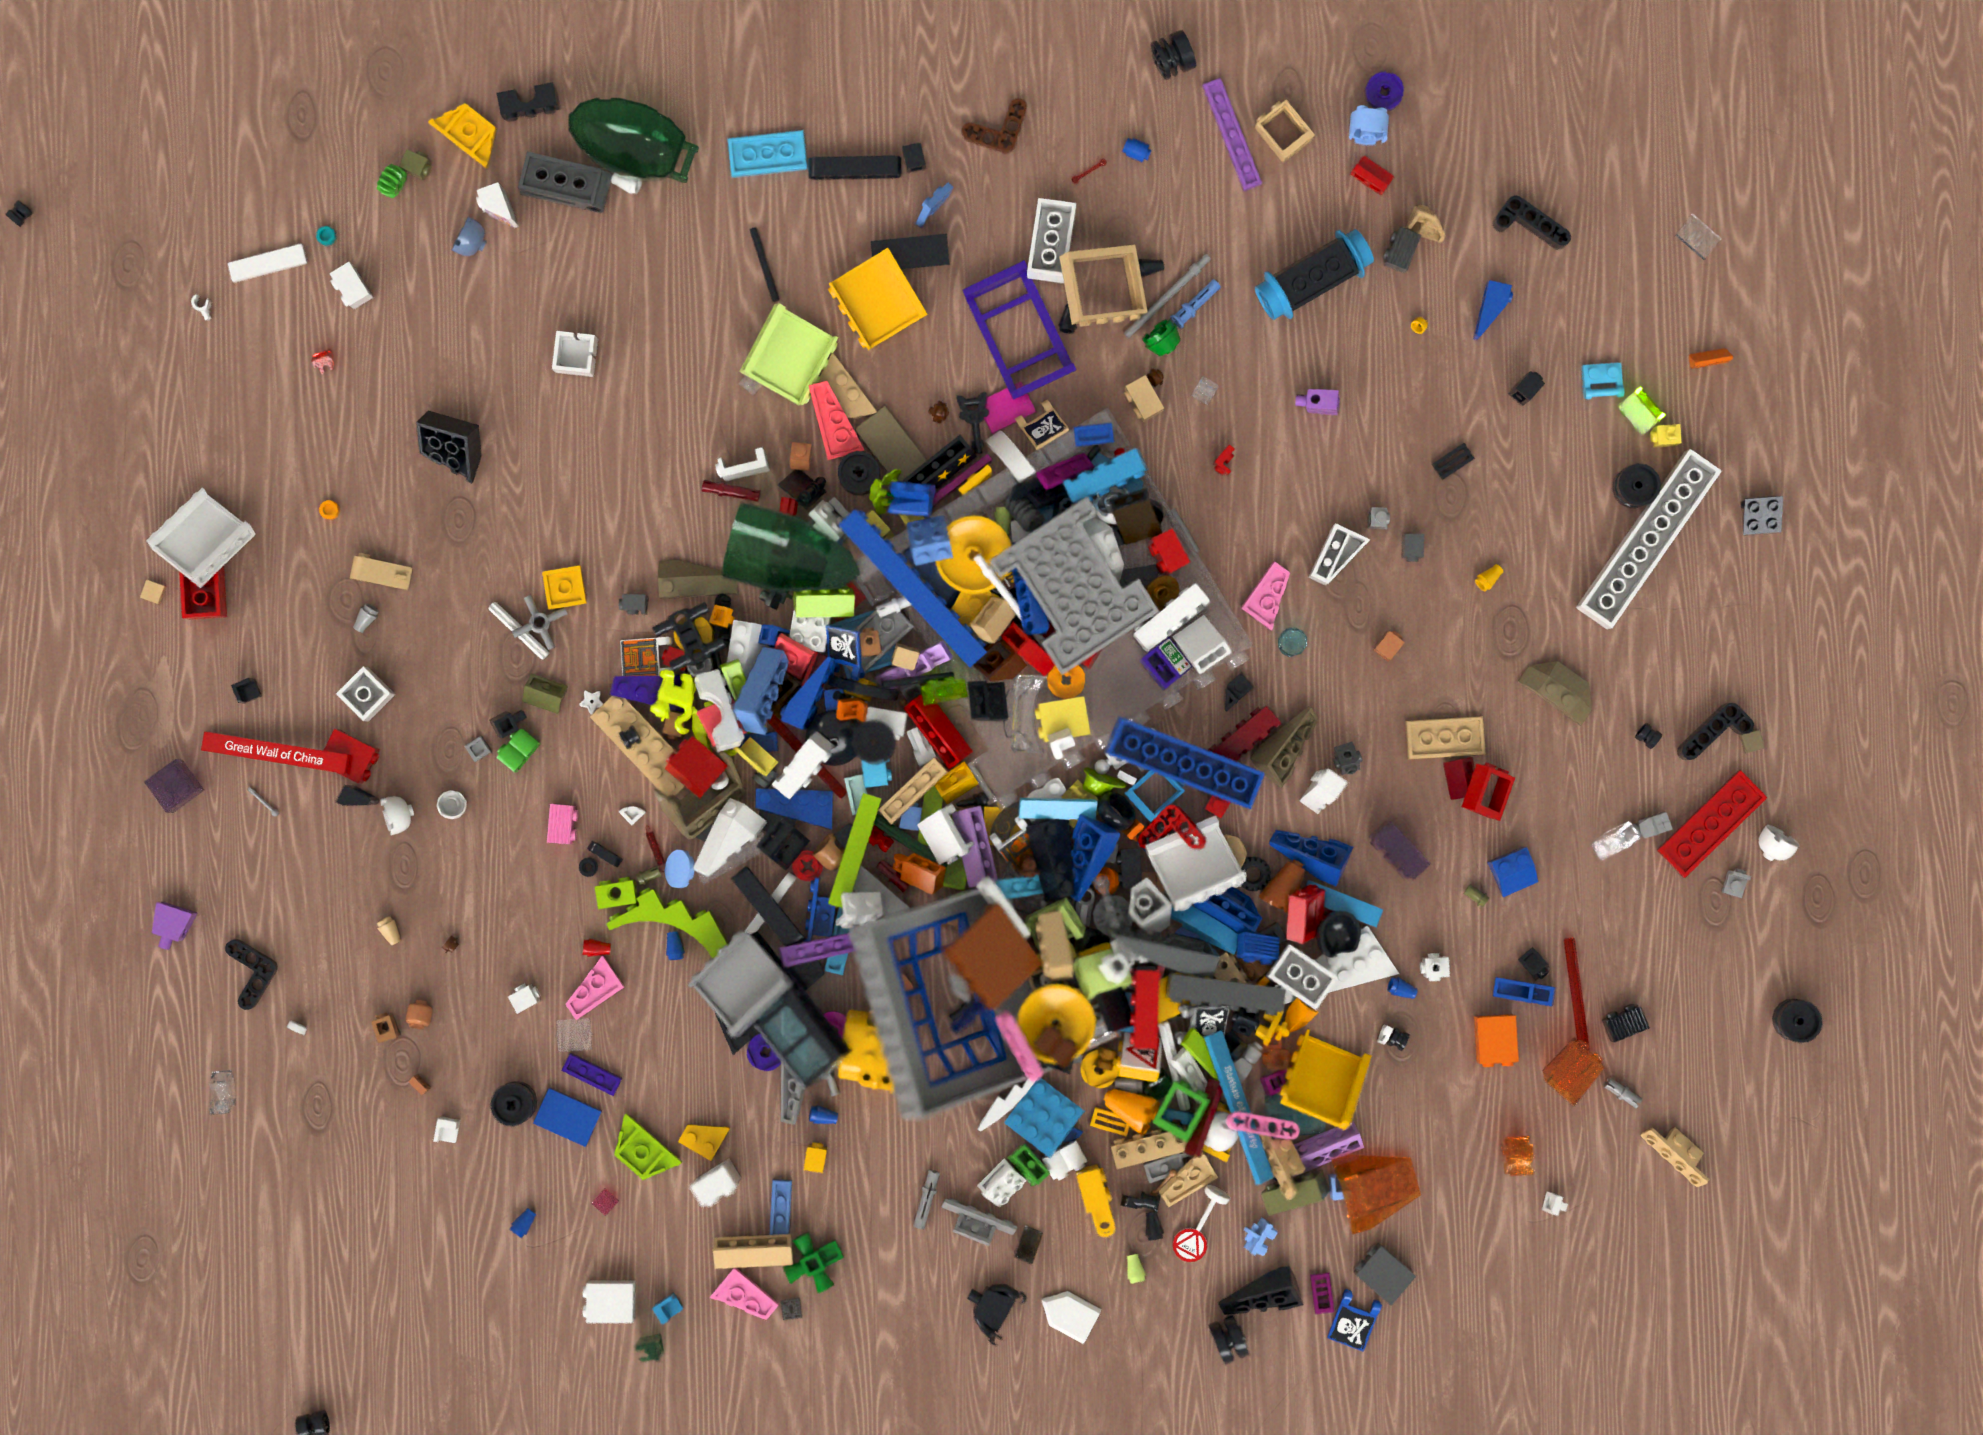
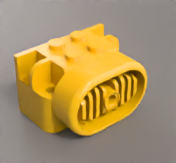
[838,1009,894,1093]

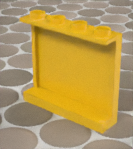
[828,248,928,350]
[1280,1029,1372,1130]

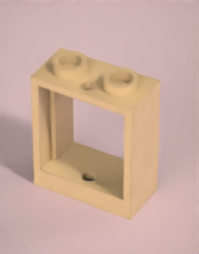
[1255,100,1315,163]

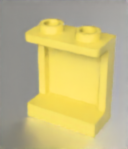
[1035,696,1090,742]

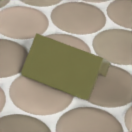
[522,674,568,714]

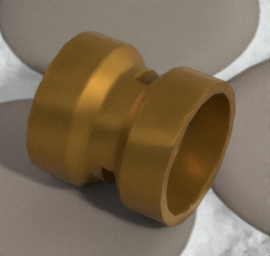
[1094,1046,1118,1071]

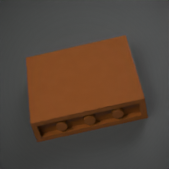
[942,903,1043,1010]

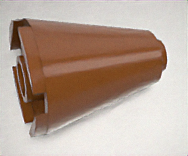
[1258,859,1305,913]

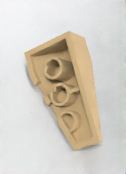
[1406,205,1446,243]

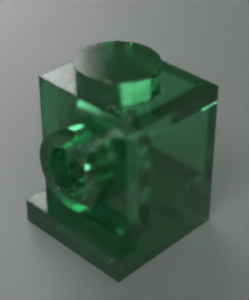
[1143,1067,1173,1100]

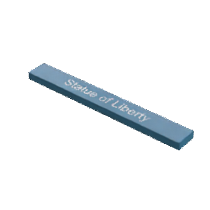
[1204,1030,1274,1185]

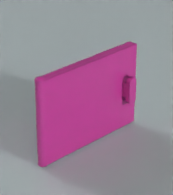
[978,381,1036,434]

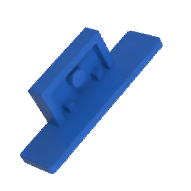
[803,877,836,943]

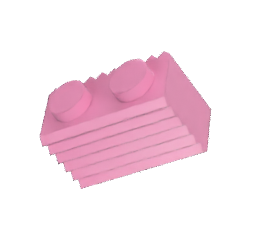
[547,804,578,844]

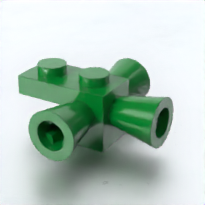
[783,1232,844,1293]

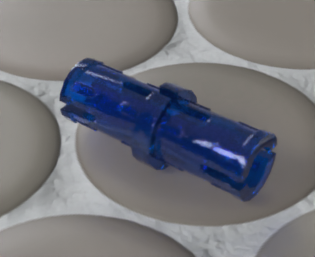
[950,999,986,1035]

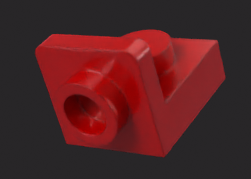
[1213,444,1235,476]

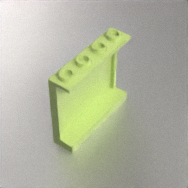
[739,303,838,405]

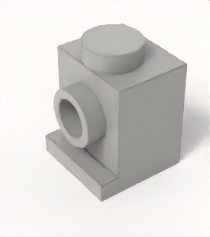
[1368,507,1390,530]

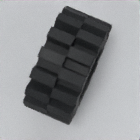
[1240,857,1271,892]

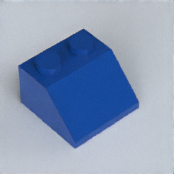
[1487,847,1538,897]

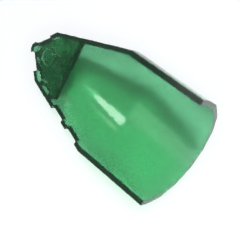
[722,501,860,593]

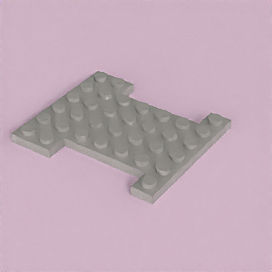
[989,497,1159,675]

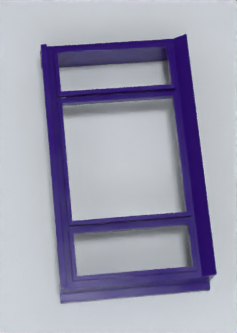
[962,260,1076,400]

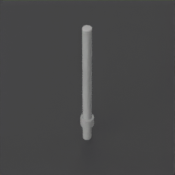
[1124,254,1211,339]

